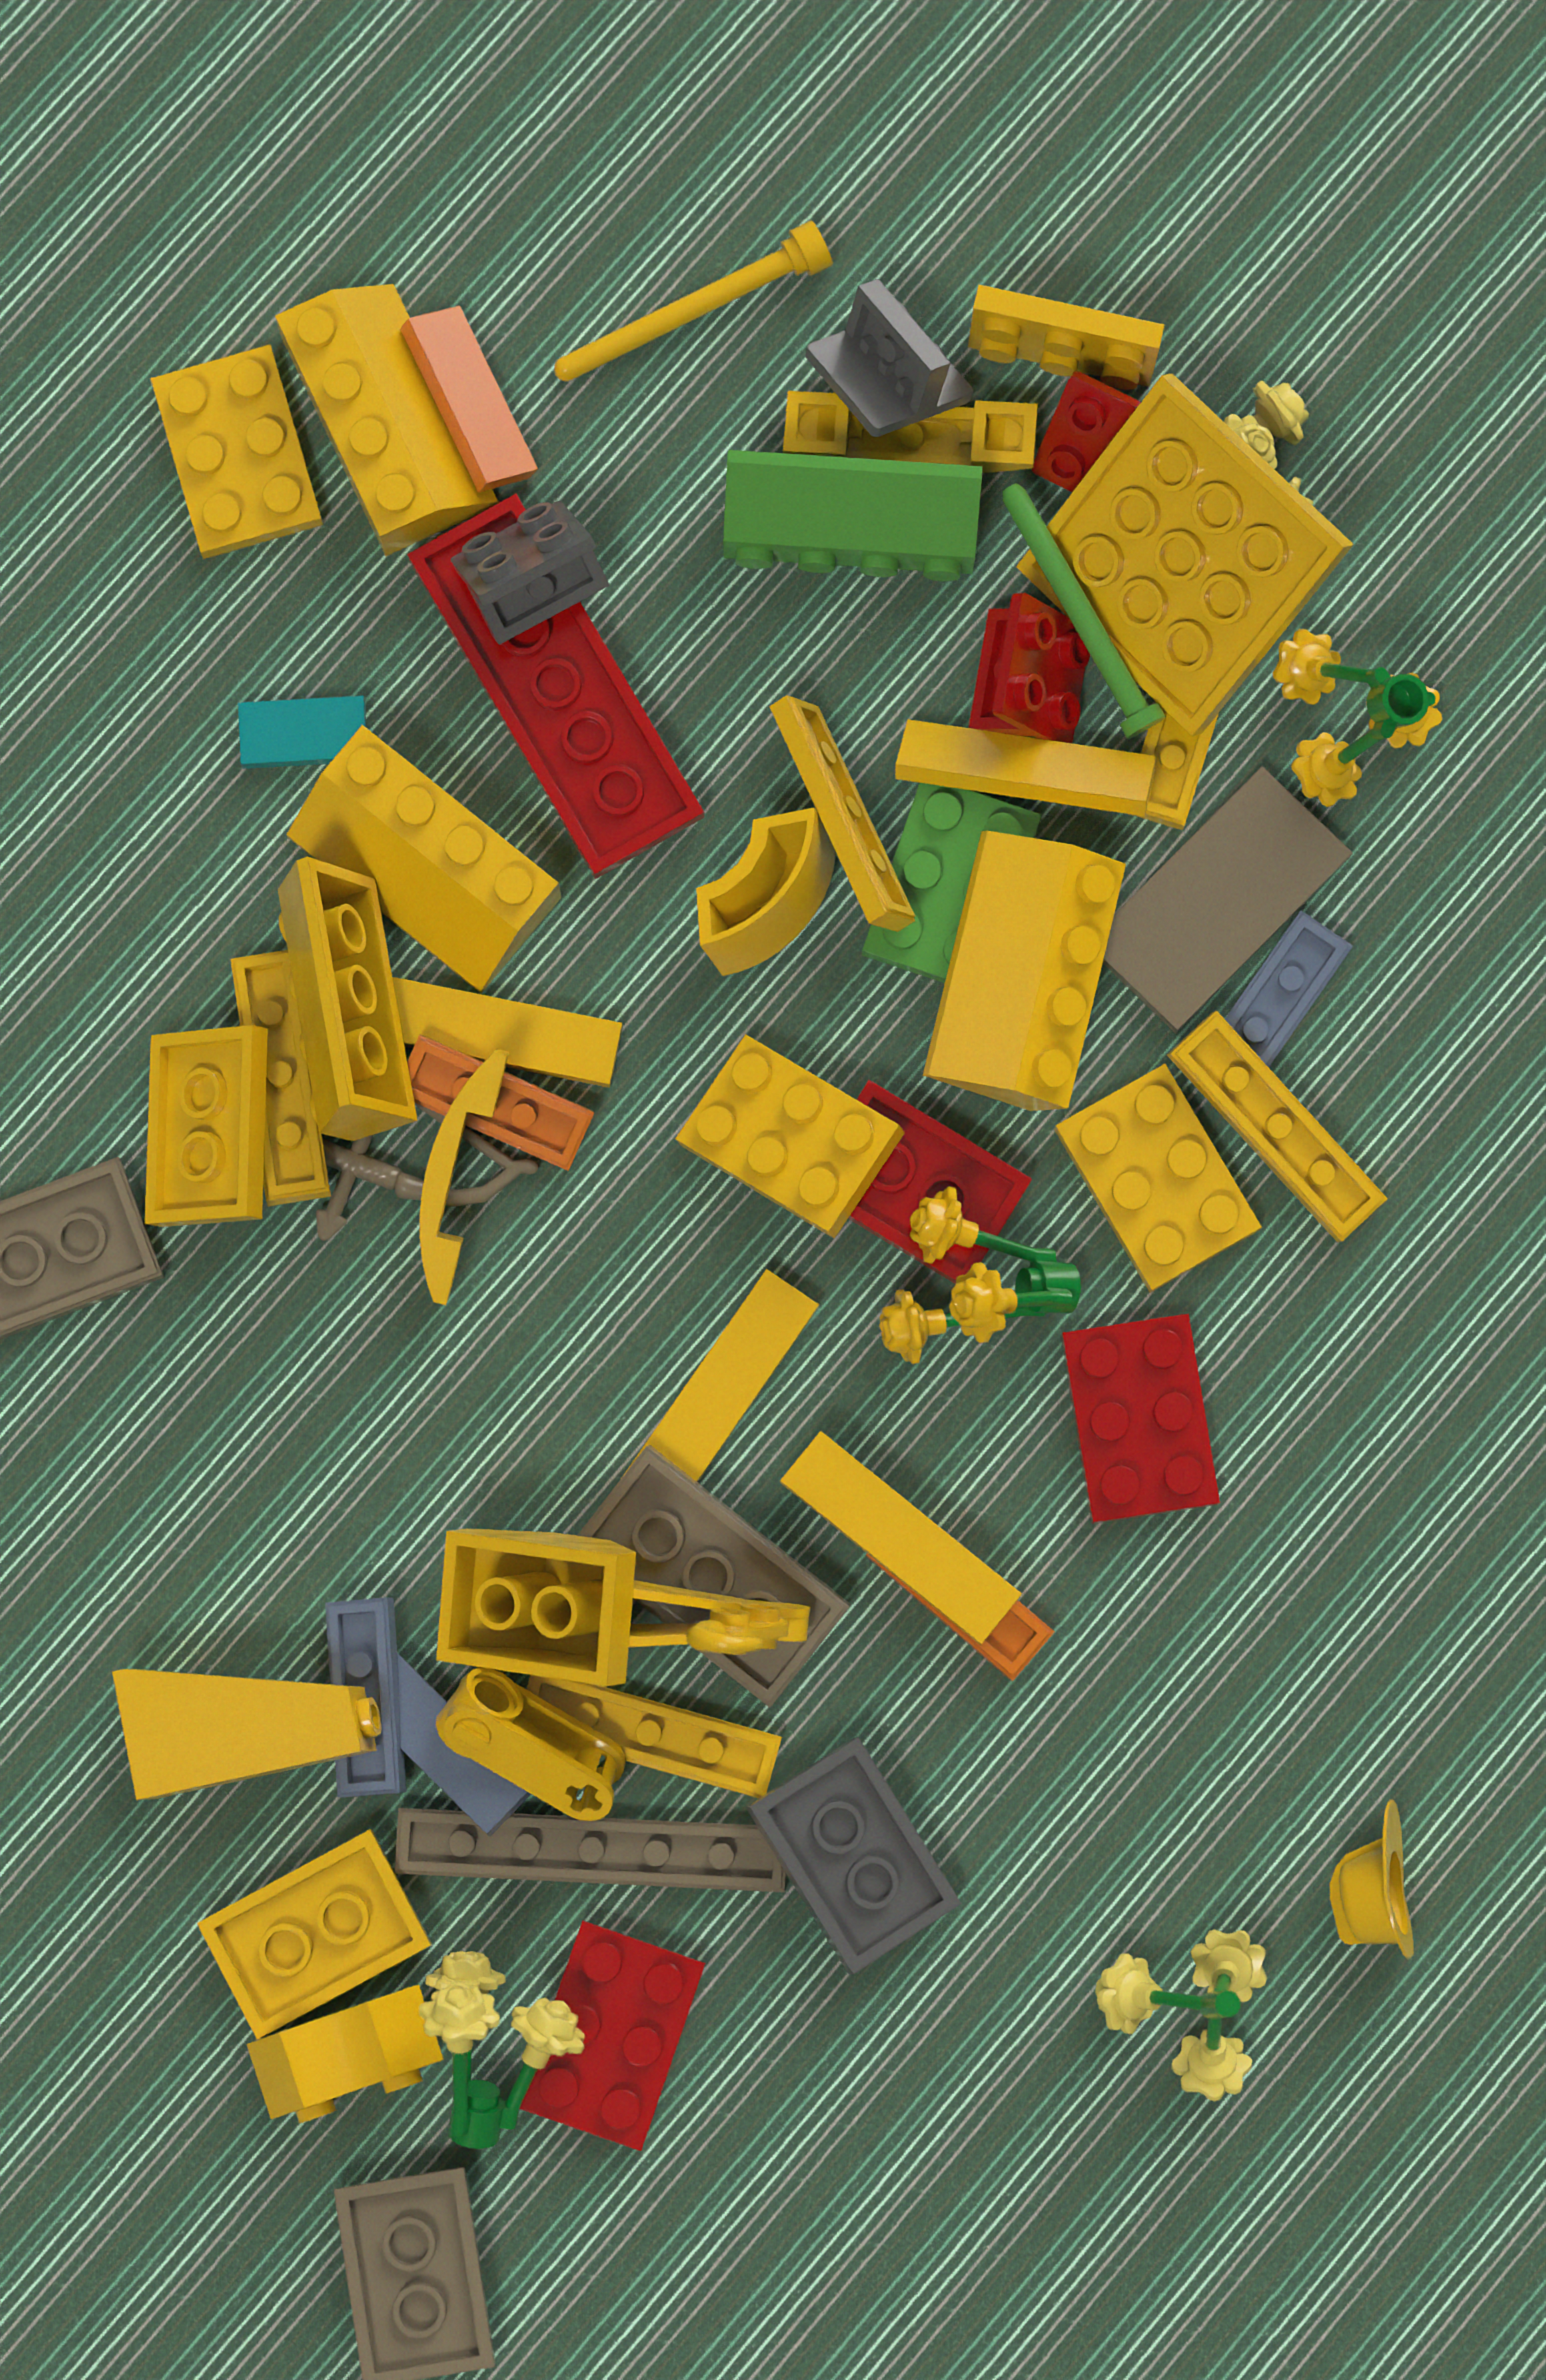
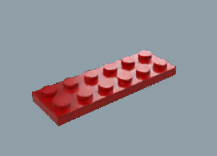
[407,494,705,879]

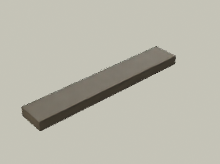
[395,1808,785,1892]

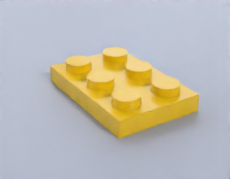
[968,284,1165,390]
[150,344,323,559]
[145,1025,268,1227]
[675,1034,905,1239]
[1054,1064,1262,1293]
[197,1829,432,2040]

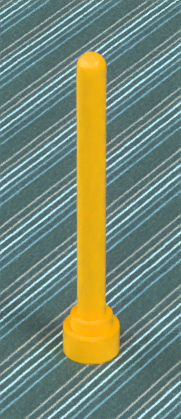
[554,220,833,381]

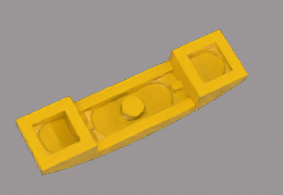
[783,391,1038,473]
[419,1049,509,1305]

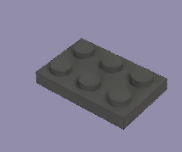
[746,1737,961,1975]

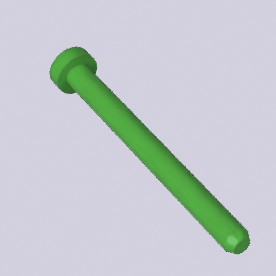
[1002,483,1166,739]

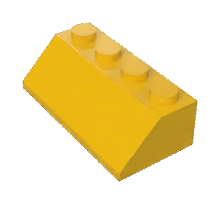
[275,284,498,556]
[286,725,561,993]
[923,831,1126,1111]
[278,856,418,1141]

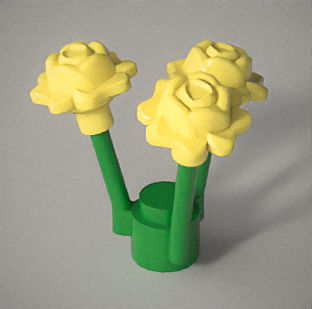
[419,1951,585,2149]

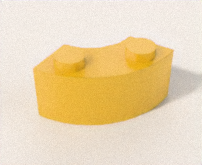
[696,807,835,976]
[247,1984,444,2124]

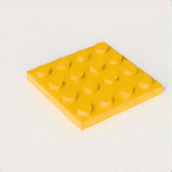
[1016,373,1354,736]

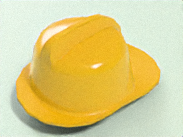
[1330,1800,1413,1959]

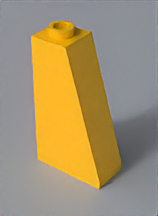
[112,1669,381,1800]

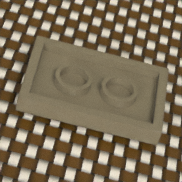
[334,2166,496,2380]

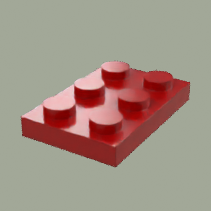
[848,1080,1032,1284]
[1061,1313,1220,1524]
[519,1920,706,2151]

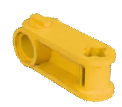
[435,1667,626,1821]

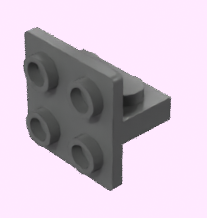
[805,279,973,437]
[451,501,610,645]

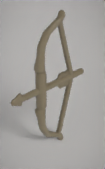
[316,1047,538,1241]

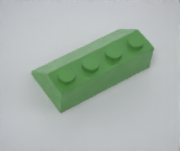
[723,450,983,581]

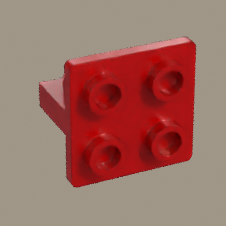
[1031,371,1141,492]
[968,593,1090,744]

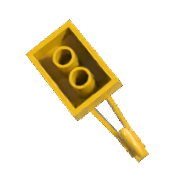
[436,1529,810,1687]

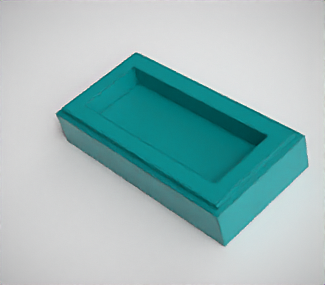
[238,696,367,769]

